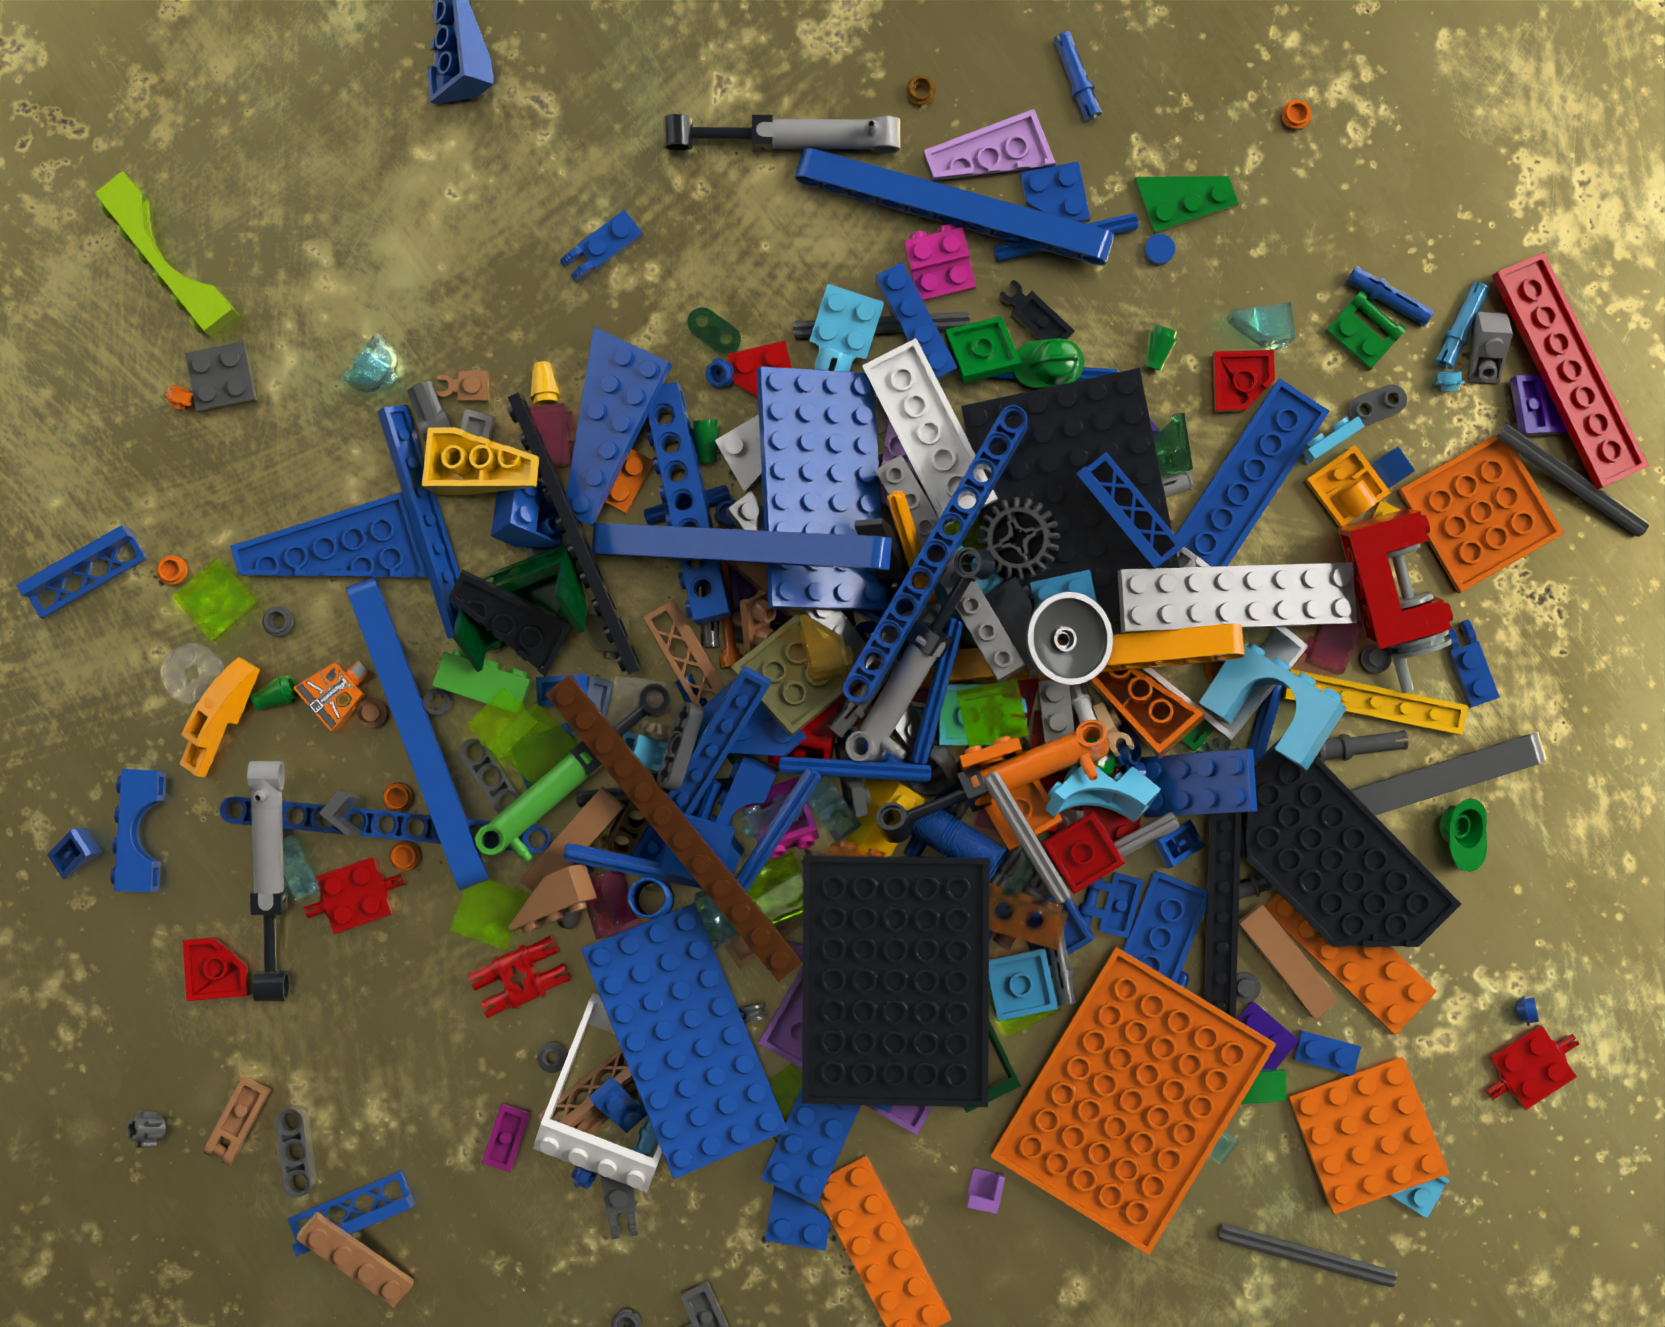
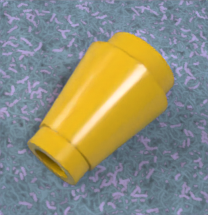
[530,361,560,408]

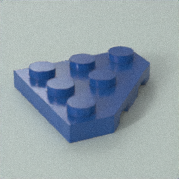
[694,678,807,757]

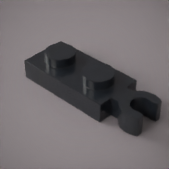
[999,280,1075,340]

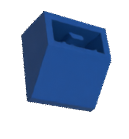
[491,480,562,547]

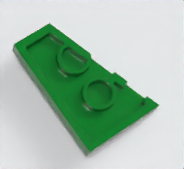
[1134,176,1239,235]

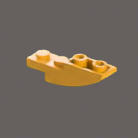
[179,657,260,778]

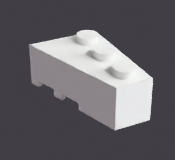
[715,414,762,493]

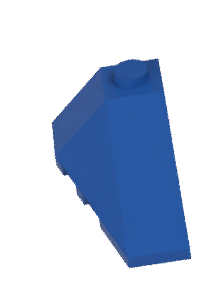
[427,0,494,104]

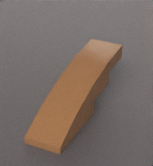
[520,786,625,892]
[1238,903,1339,1020]

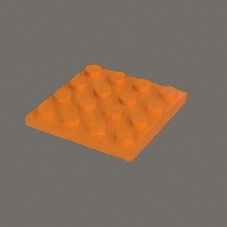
[1398,434,1565,593]
[1288,1057,1450,1215]

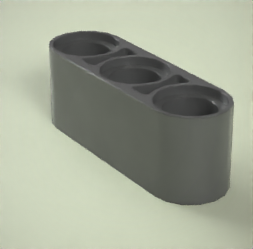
[460,739,521,813]
[276,1105,317,1198]

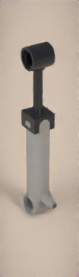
[663,114,901,153]
[846,547,995,762]
[247,761,290,1001]

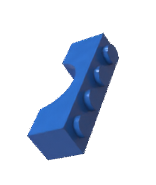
[875,262,957,383]
[710,755,779,875]
[110,769,166,892]

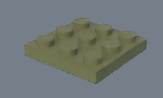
[731,612,859,738]

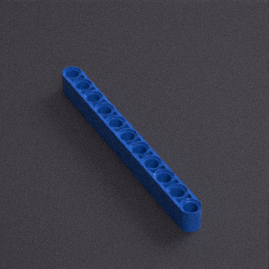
[794,148,1114,265]
[843,405,1028,705]
[592,523,892,570]
[346,577,489,891]
[219,796,553,853]

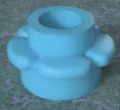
[1435,371,1465,391]

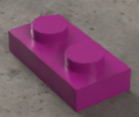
[481,1103,531,1172]

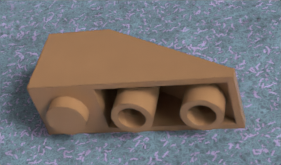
[508,864,597,933]

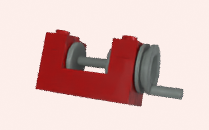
[1338,508,1453,693]

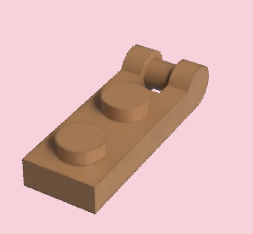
[203,1076,271,1166]

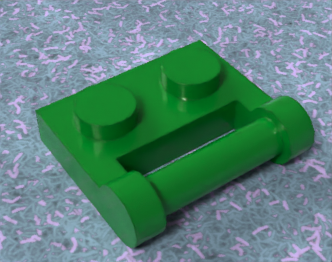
[1325,290,1406,370]

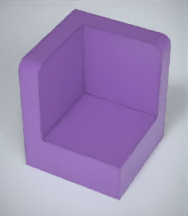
[966,1168,1005,1214]

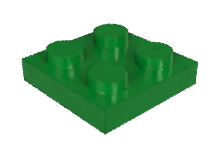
[944,316,1021,383]

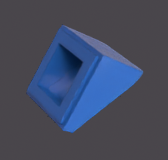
[1371,447,1415,489]

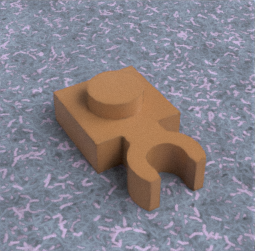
[437,371,489,402]

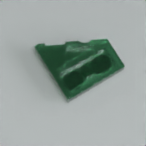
[1153,413,1193,477]

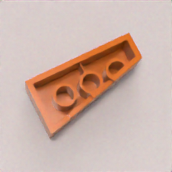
[1088,669,1205,759]

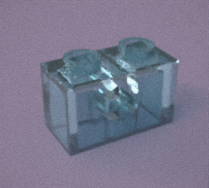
[807,776,862,843]

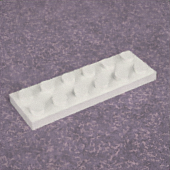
[862,338,998,527]

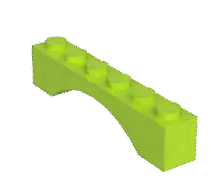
[94,171,239,337]

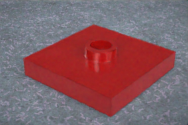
[1041,810,1126,895]

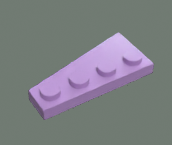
[923,109,1056,180]

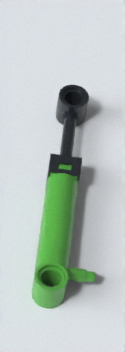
[475,684,670,863]

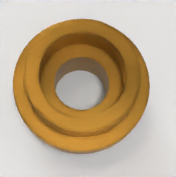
[906,75,936,105]

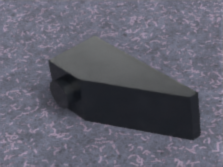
[854,518,915,594]
[984,577,1038,679]

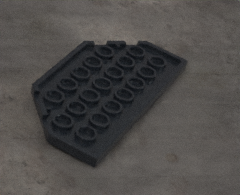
[1245,736,1461,947]

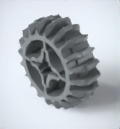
[977,497,1061,580]

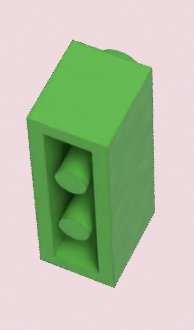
[432,649,534,715]

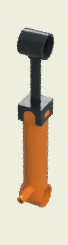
[876,720,1109,843]

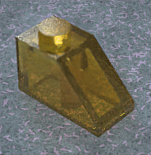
[797,614,854,683]

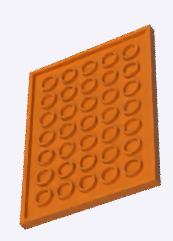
[990,946,1276,1255]

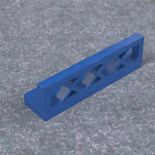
[1076,452,1184,569]
[16,525,147,619]
[287,1170,415,1257]

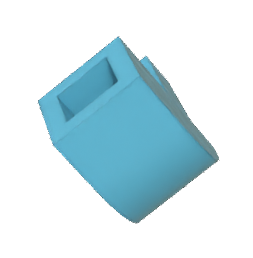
[623,732,668,772]

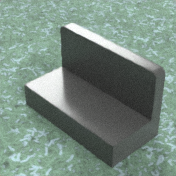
[319,789,362,838]

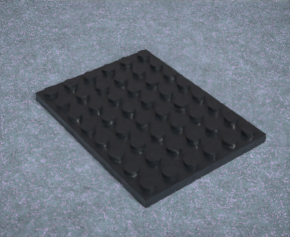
[961,368,1180,623]
[802,855,990,1107]

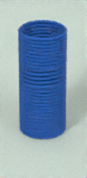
[910,810,1007,879]
[628,878,675,919]

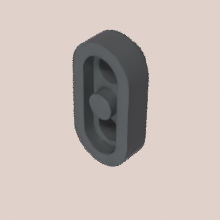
[1347,385,1407,426]

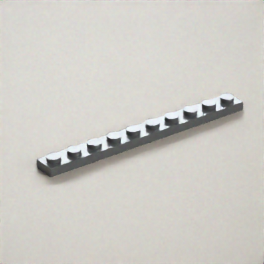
[725,491,922,753]

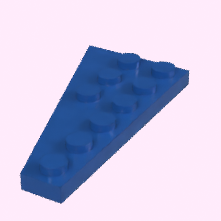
[567,327,673,527]
[230,492,429,578]

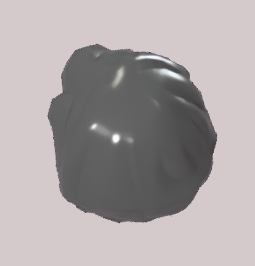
[904,743,958,797]

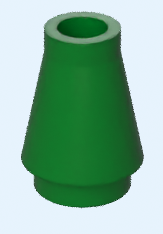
[1144,325,1177,371]
[691,419,720,462]
[251,675,299,711]

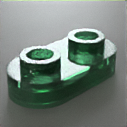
[687,307,741,356]

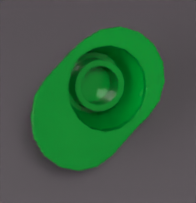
[1014,338,1085,388]
[1440,798,1487,872]

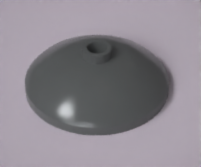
[1025,592,1113,685]

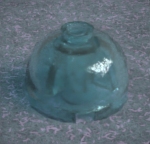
[341,332,398,393]
[694,890,741,949]

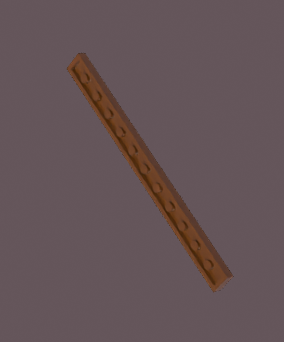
[545,675,803,982]

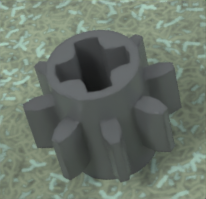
[127,1111,166,1148]

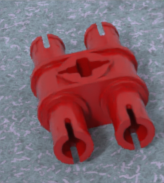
[467,935,571,1019]

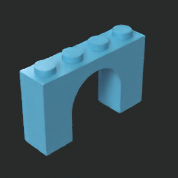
[1199,642,1347,770]

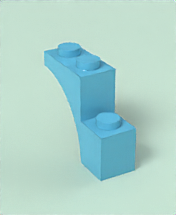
[1044,765,1161,822]

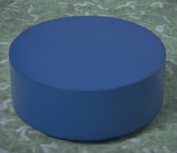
[1144,234,1175,265]

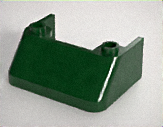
[452,545,588,672]

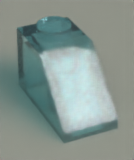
[1227,302,1296,350]

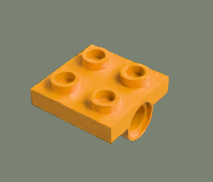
[1305,444,1391,527]

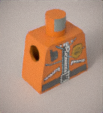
[293,660,371,733]

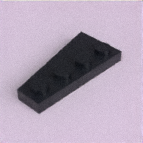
[448,569,572,677]

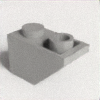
[1469,312,1513,384]

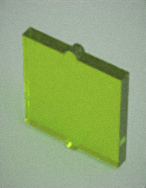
[467,687,539,760]

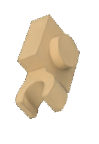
[1093,702,1135,757]

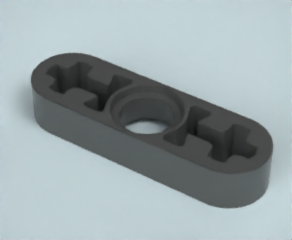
[657,702,703,791]

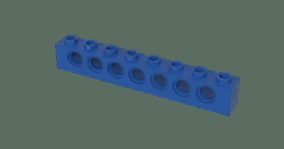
[646,382,733,625]

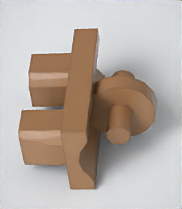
[733,590,777,652]

